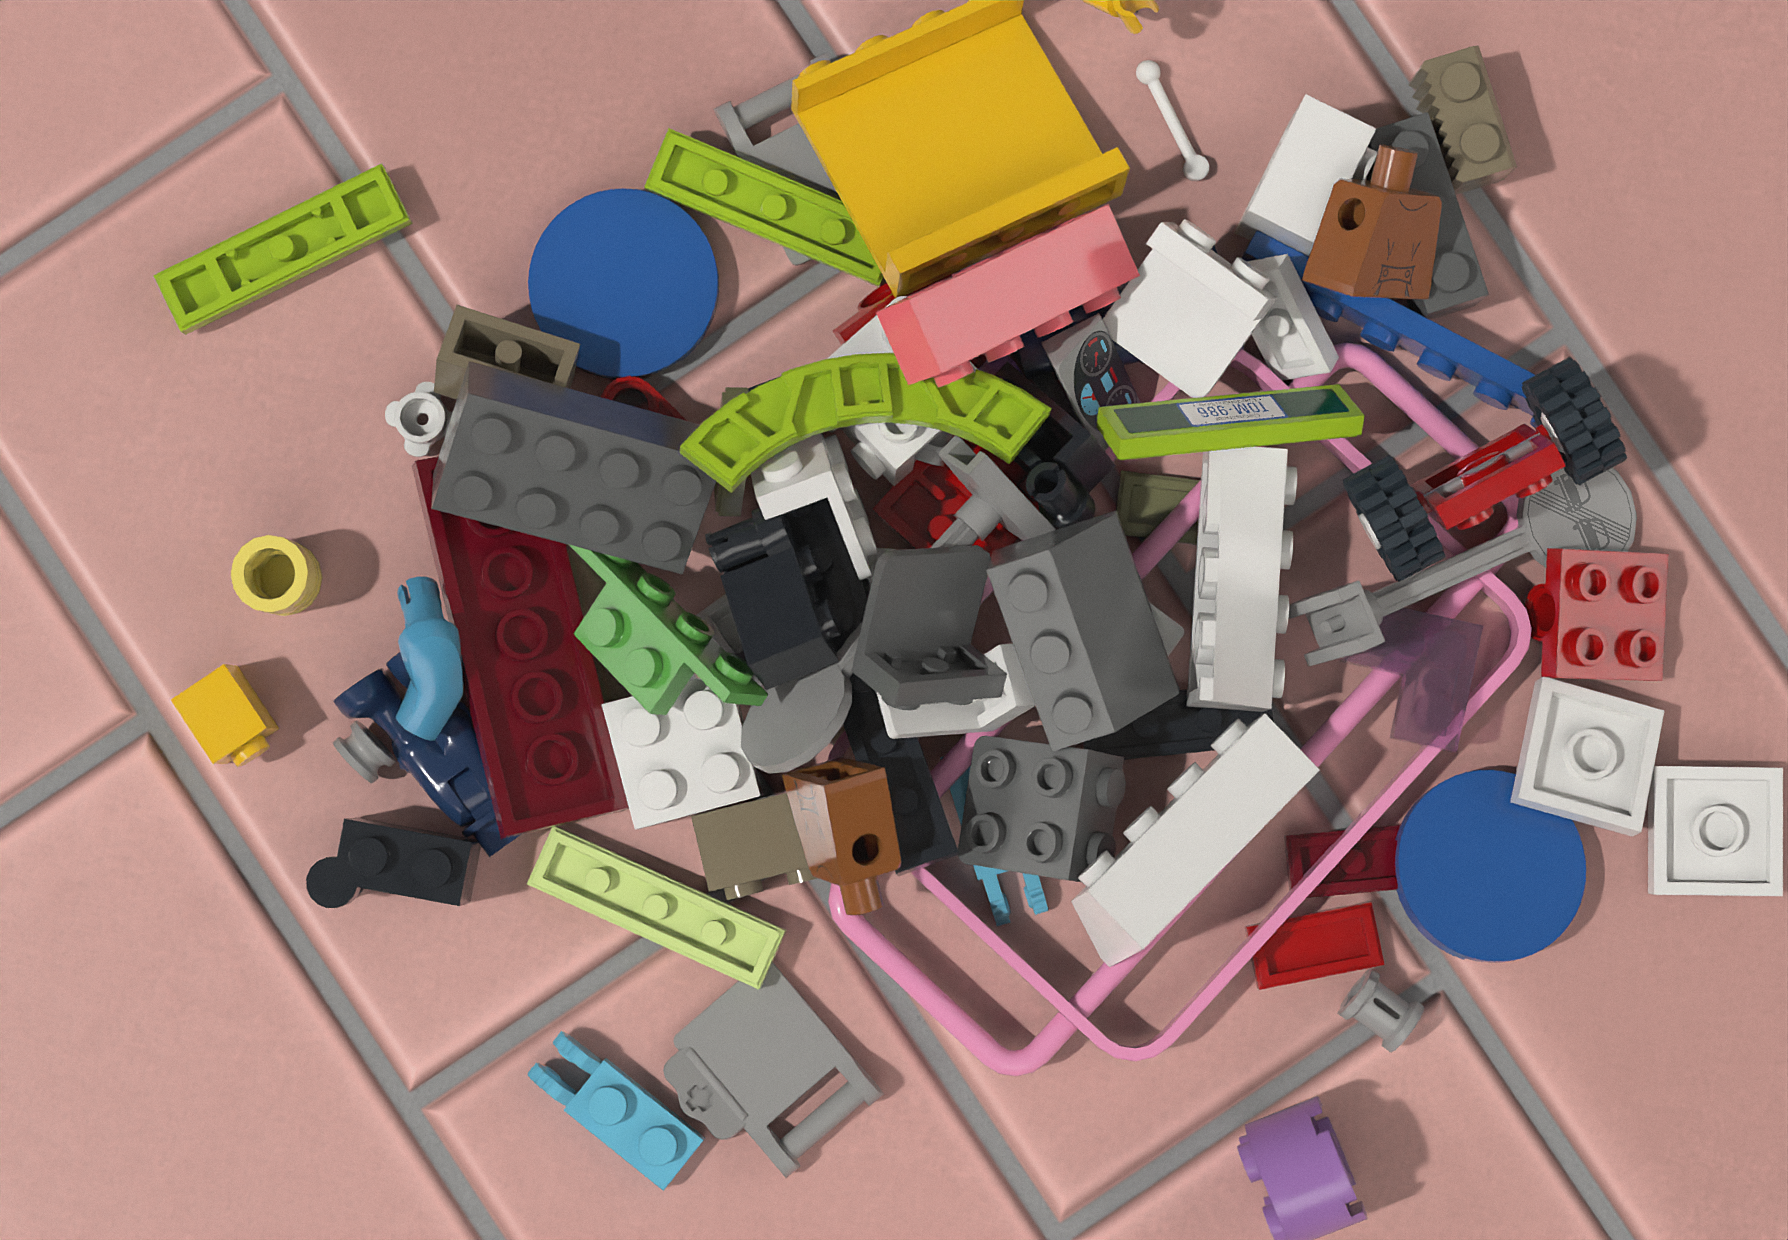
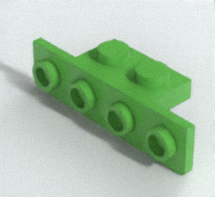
[570,545,768,715]

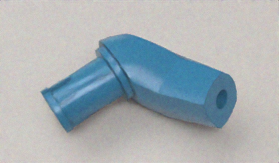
[396,576,463,741]

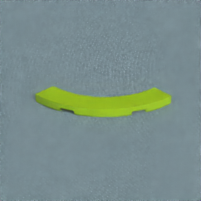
[680,353,1051,493]

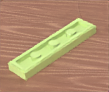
[527,826,787,989]

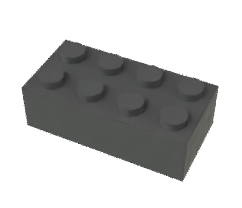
[432,361,716,574]

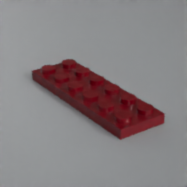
[412,456,629,839]

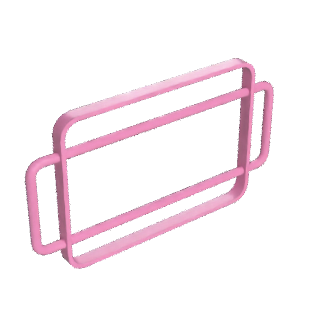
[828,342,1531,1077]

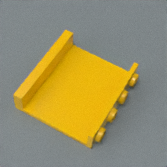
[791,0,1130,298]

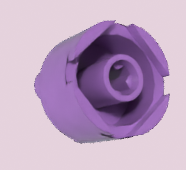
[1237,1096,1368,1240]

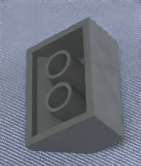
[986,510,1180,751]

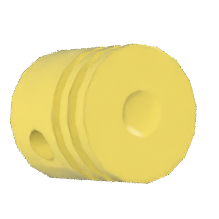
[231,535,323,616]

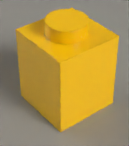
[171,664,279,768]

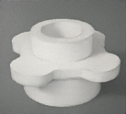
[385,382,453,457]

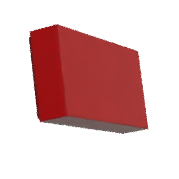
[1245,901,1385,990]

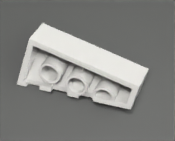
[1186,447,1297,712]
[1071,714,1320,967]

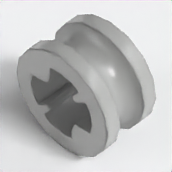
[333,720,396,783]

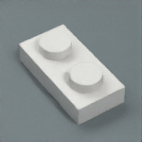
[1248,254,1339,381]

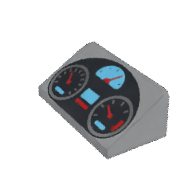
[1041,313,1141,451]

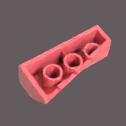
[876,204,1140,387]

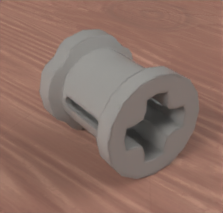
[1337,968,1424,1053]

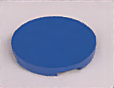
[528,188,719,379]
[1395,770,1586,963]

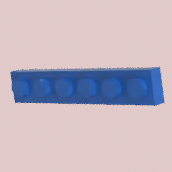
[1241,230,1538,428]

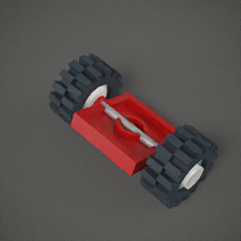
[1342,357,1627,583]

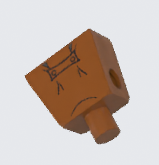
[1302,144,1442,299]
[782,757,901,916]

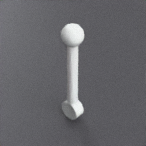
[1136,60,1209,181]

